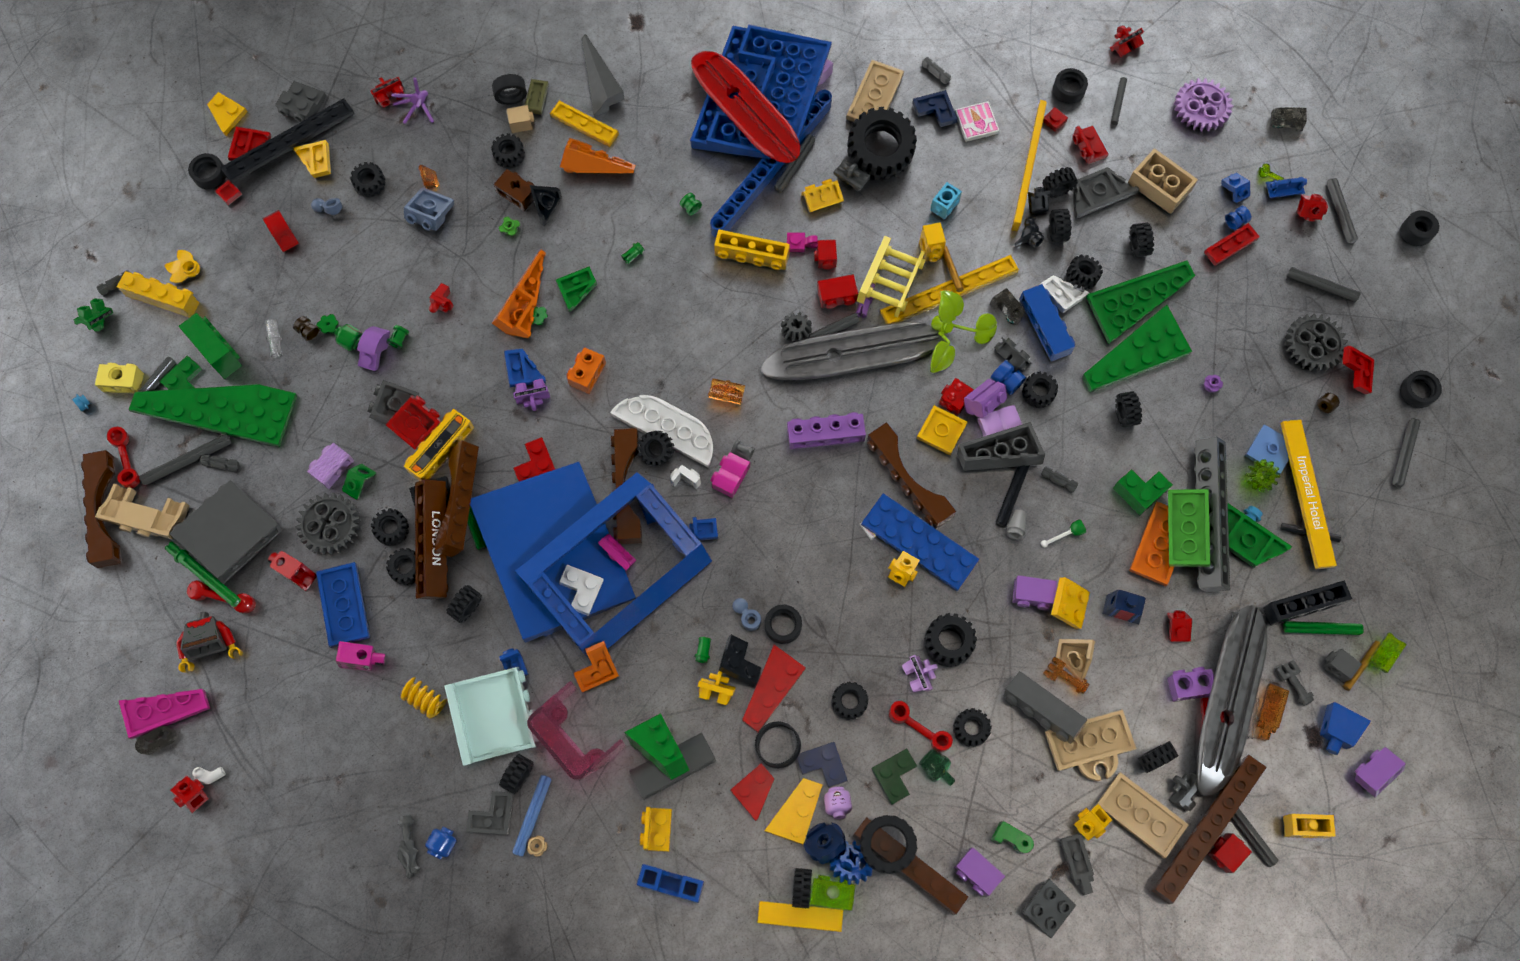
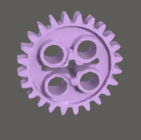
[1174,78,1233,132]

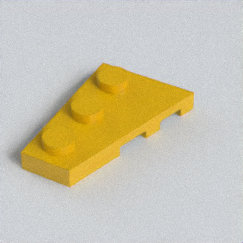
[764,778,823,845]

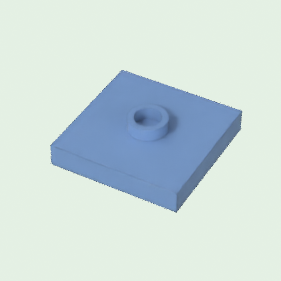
[1245,425,1289,476]

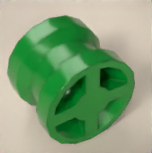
[679,192,702,216]

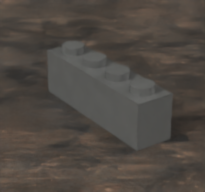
[1004,671,1087,744]

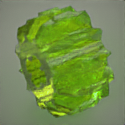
[1245,459,1281,492]

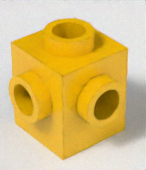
[888,551,920,587]
[1074,804,1112,840]

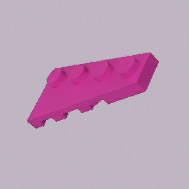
[118,689,210,739]

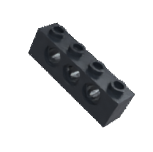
[1263,580,1352,626]

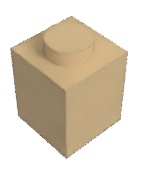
[507,105,535,133]

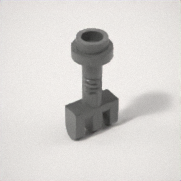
[1275,660,1314,706]

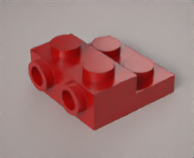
[386,395,441,450]

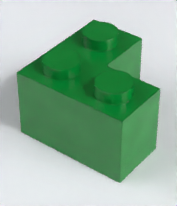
[1113,469,1173,516]

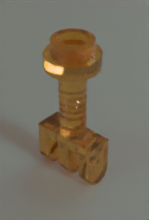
[1043,657,1090,694]

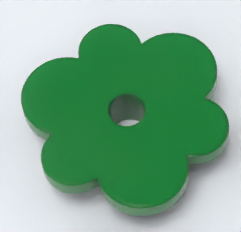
[532,306,548,325]
[317,314,339,334]

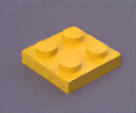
[916,405,968,455]
[1051,577,1090,629]

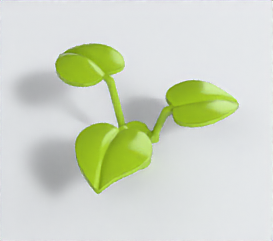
[930,291,997,373]

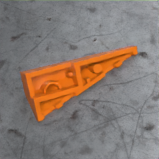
[492,249,546,338]

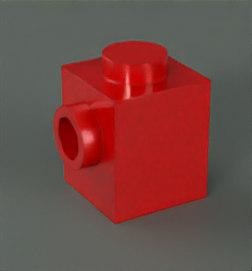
[814,240,837,270]

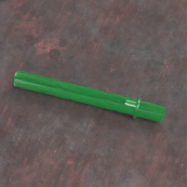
[165,541,241,607]

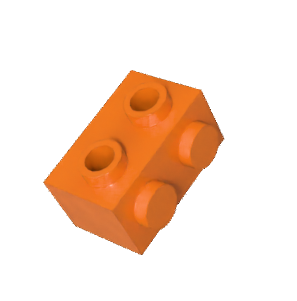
[567,347,606,394]

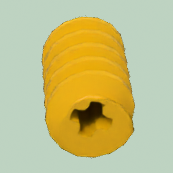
[401,677,448,719]

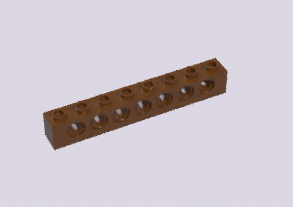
[1152,755,1267,905]

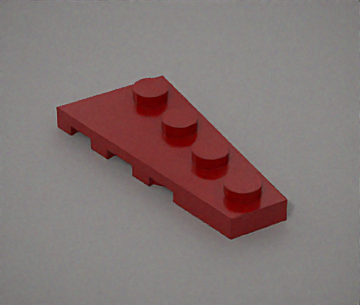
[742,645,806,733]

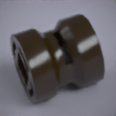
[293,316,320,341]

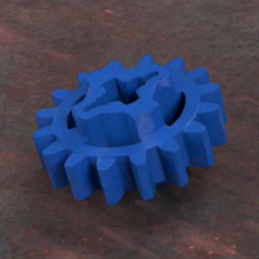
[829,841,874,885]

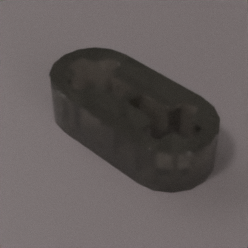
[135,726,176,755]

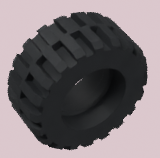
[847,107,917,180]

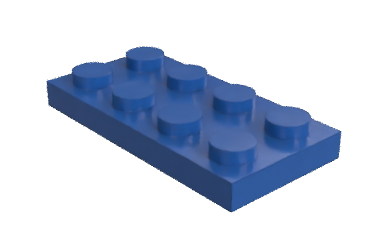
[316,562,370,648]

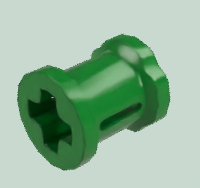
[386,325,409,349]

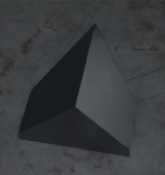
[529,185,562,226]

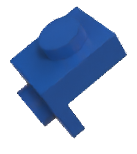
[1222,172,1250,203]
[689,517,718,541]
[499,648,529,676]

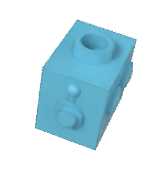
[930,182,962,220]

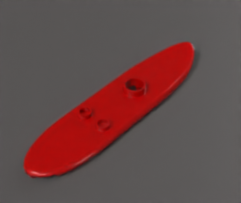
[691,51,800,163]

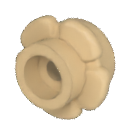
[527,835,547,857]

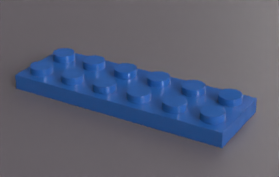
[861,493,979,591]

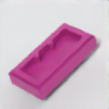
[598,534,636,570]

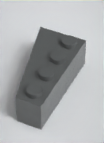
[957,422,1045,471]

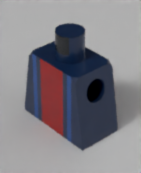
[1102,590,1146,625]

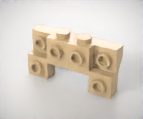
[95,484,190,539]

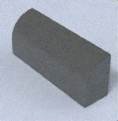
[629,732,716,800]

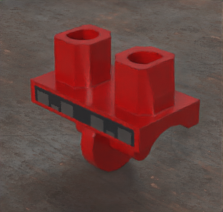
[1109,25,1144,57]
[370,77,405,108]

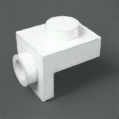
[670,465,701,489]

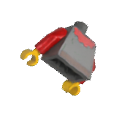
[176,612,243,673]

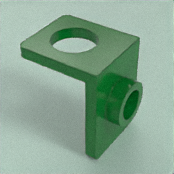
[342,464,376,500]

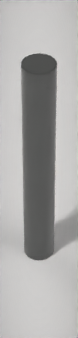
[1111,77,1127,125]

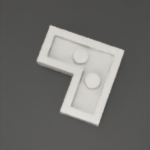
[559,565,604,616]

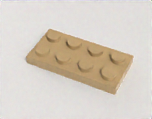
[846,60,904,122]
[1095,772,1189,858]

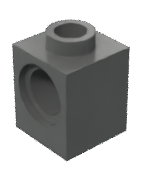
[1323,649,1362,683]

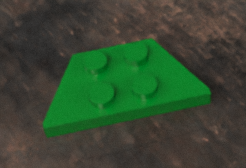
[1228,503,1292,568]

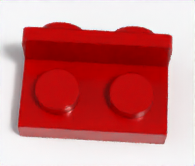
[1072,125,1108,164]

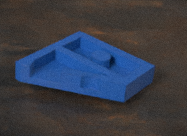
[504,349,546,388]

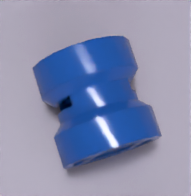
[1225,206,1252,230]

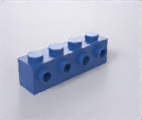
[1019,284,1075,362]

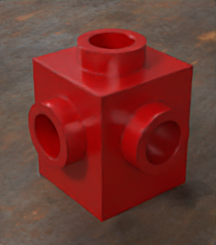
[1296,194,1328,221]
[170,776,209,813]

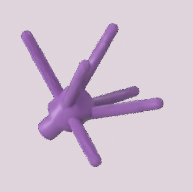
[392,77,434,124]

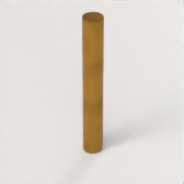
[943,246,964,292]
[1343,640,1382,691]

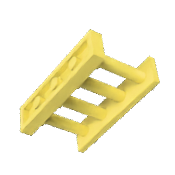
[857,236,926,318]

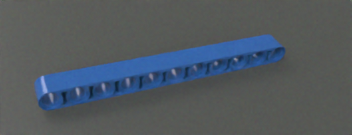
[710,89,832,238]

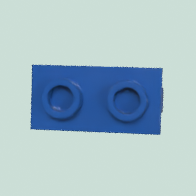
[1266,177,1307,198]

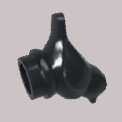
[1014,217,1044,248]

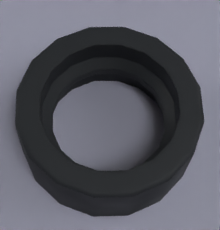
[1053,68,1088,104]
[492,74,527,105]
[188,153,226,189]
[1400,370,1442,408]
[764,604,802,644]

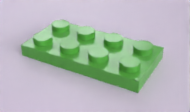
[1168,489,1210,567]

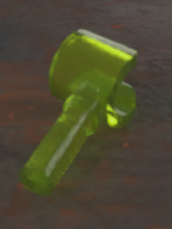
[1259,164,1284,180]

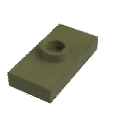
[525,79,549,115]

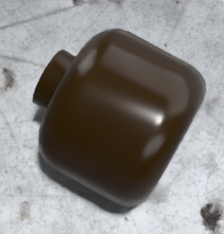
[1317,392,1340,414]

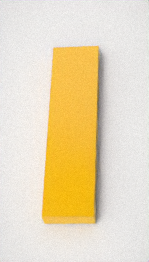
[550,100,619,147]
[757,901,843,932]

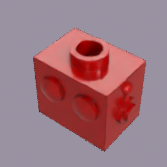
[939,378,974,417]
[1207,833,1252,873]

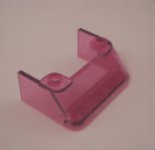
[527,681,626,780]

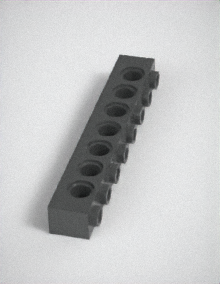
[1194,436,1230,593]

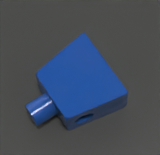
[1320,702,1371,755]

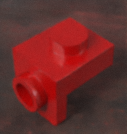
[1167,610,1192,642]

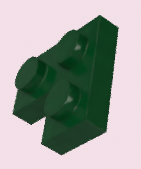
[871,748,917,805]

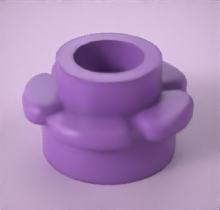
[1204,375,1223,392]

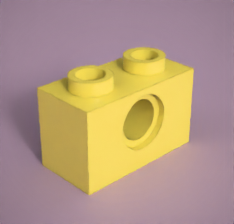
[95,363,144,394]

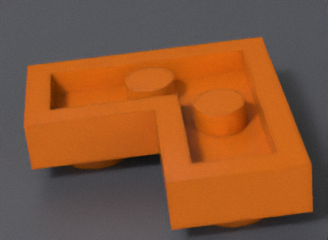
[574,641,619,692]

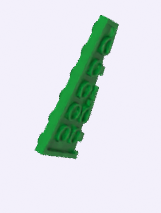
[1086,260,1195,344]

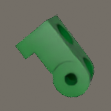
[991,821,1034,854]

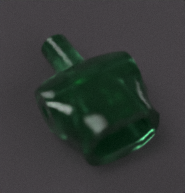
[919,749,956,786]

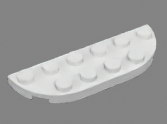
[610,395,713,468]

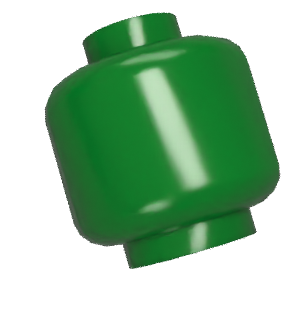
[334,324,363,351]

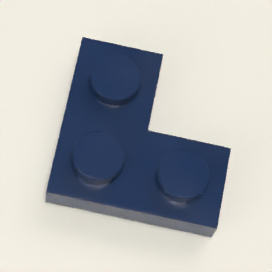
[912,90,957,127]
[797,742,848,788]

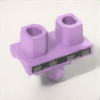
[902,655,938,692]

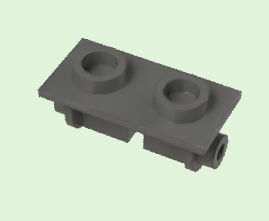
[994,337,1031,372]

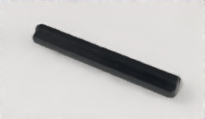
[996,465,1030,526]

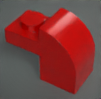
[263,210,299,252]

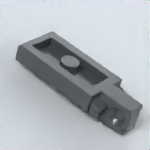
[1060,833,1094,895]

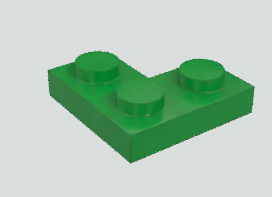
[160,355,202,390]

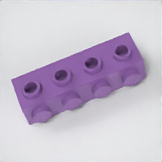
[787,412,866,449]

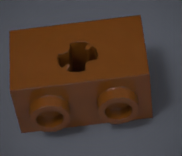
[493,169,535,212]

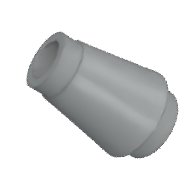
[1006,510,1026,540]

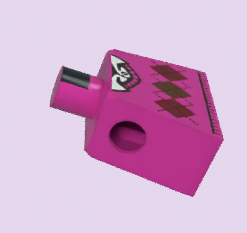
[336,641,386,671]

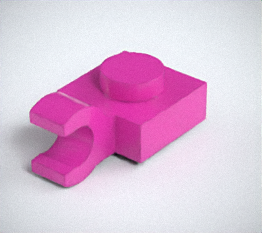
[787,232,818,252]

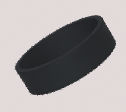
[755,721,801,768]

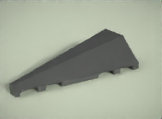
[581,34,625,117]

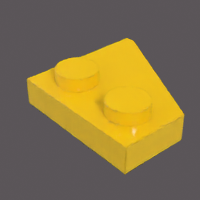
[207,92,247,136]
[294,140,331,178]

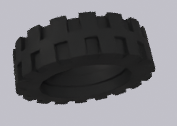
[860,815,917,874]

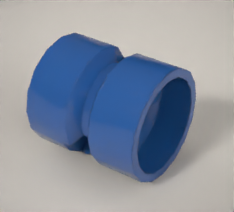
[990,360,1026,395]

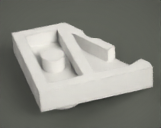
[1040,275,1089,314]

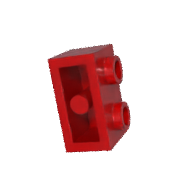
[817,274,858,309]

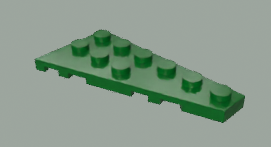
[1082,305,1192,393]

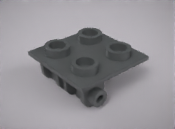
[1022,879,1076,938]

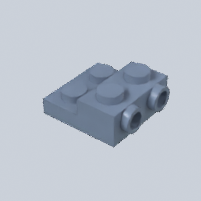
[403,187,454,231]

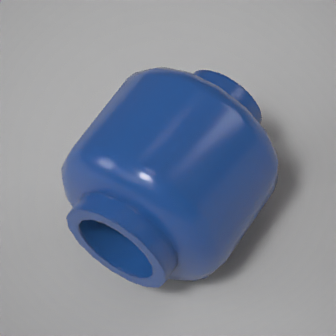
[425,826,457,859]

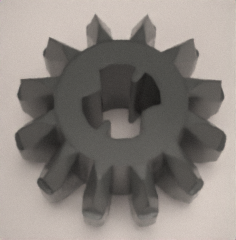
[781,312,812,343]

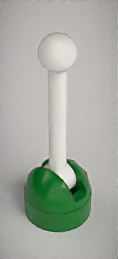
[1040,519,1086,548]

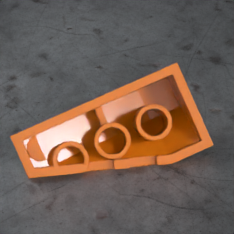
[560,138,636,173]

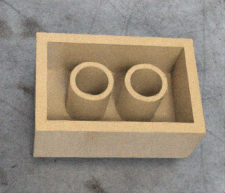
[1128,148,1198,214]

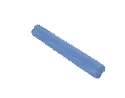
[512,775,551,856]

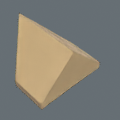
[1056,639,1095,685]

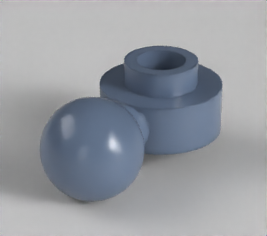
[311,198,343,215]
[732,598,761,631]

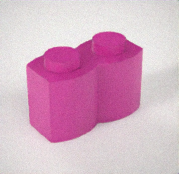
[710,452,750,498]

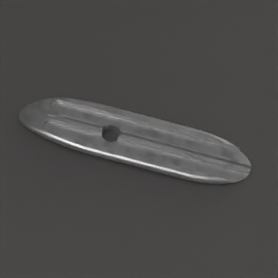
[761,322,942,380]
[1197,605,1267,796]

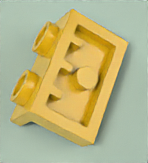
[801,179,844,213]
[640,807,672,852]

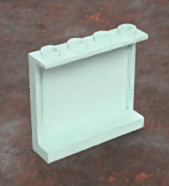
[444,667,540,766]

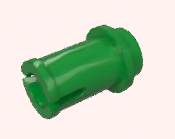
[621,242,645,264]
[694,637,712,663]

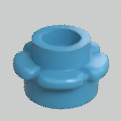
[72,394,90,411]
[1244,506,1263,522]

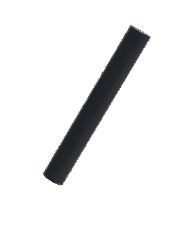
[1280,523,1341,542]

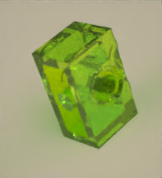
[810,875,856,911]

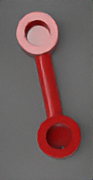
[107,426,140,489]
[186,580,256,614]
[889,701,953,752]

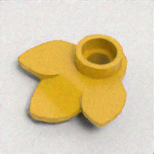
[164,250,200,283]

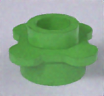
[499,217,520,236]

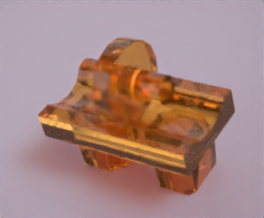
[708,378,745,404]

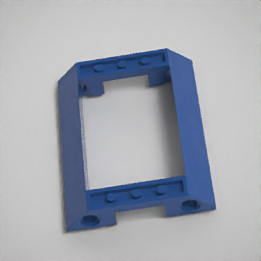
[515,472,712,661]

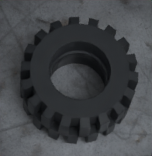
[924,613,977,667]

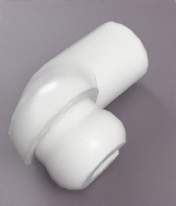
[192,766,226,785]

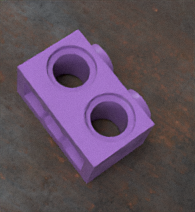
[1167,667,1214,702]

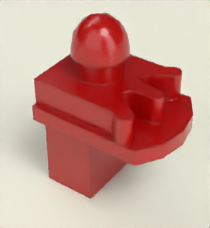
[429,283,454,313]

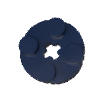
[804,822,847,864]

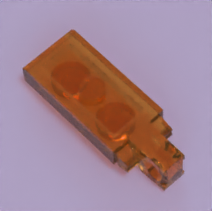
[1257,683,1290,742]

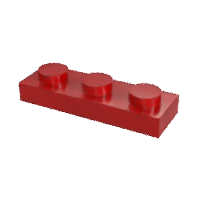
[1204,223,1260,266]

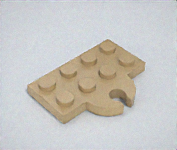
[1045,710,1136,781]

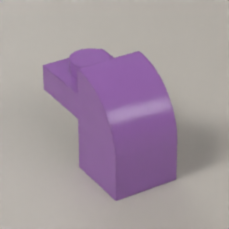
[357,326,390,371]

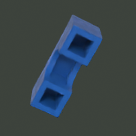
[637,864,705,903]

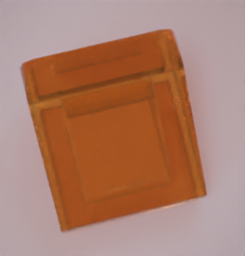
[419,165,439,189]

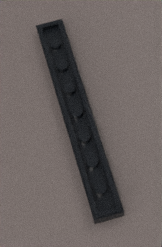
[220,98,354,184]

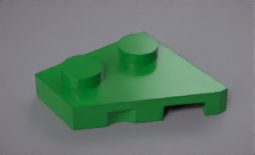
[556,266,597,312]

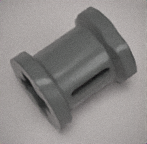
[731,440,755,461]

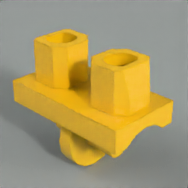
[697,671,736,705]

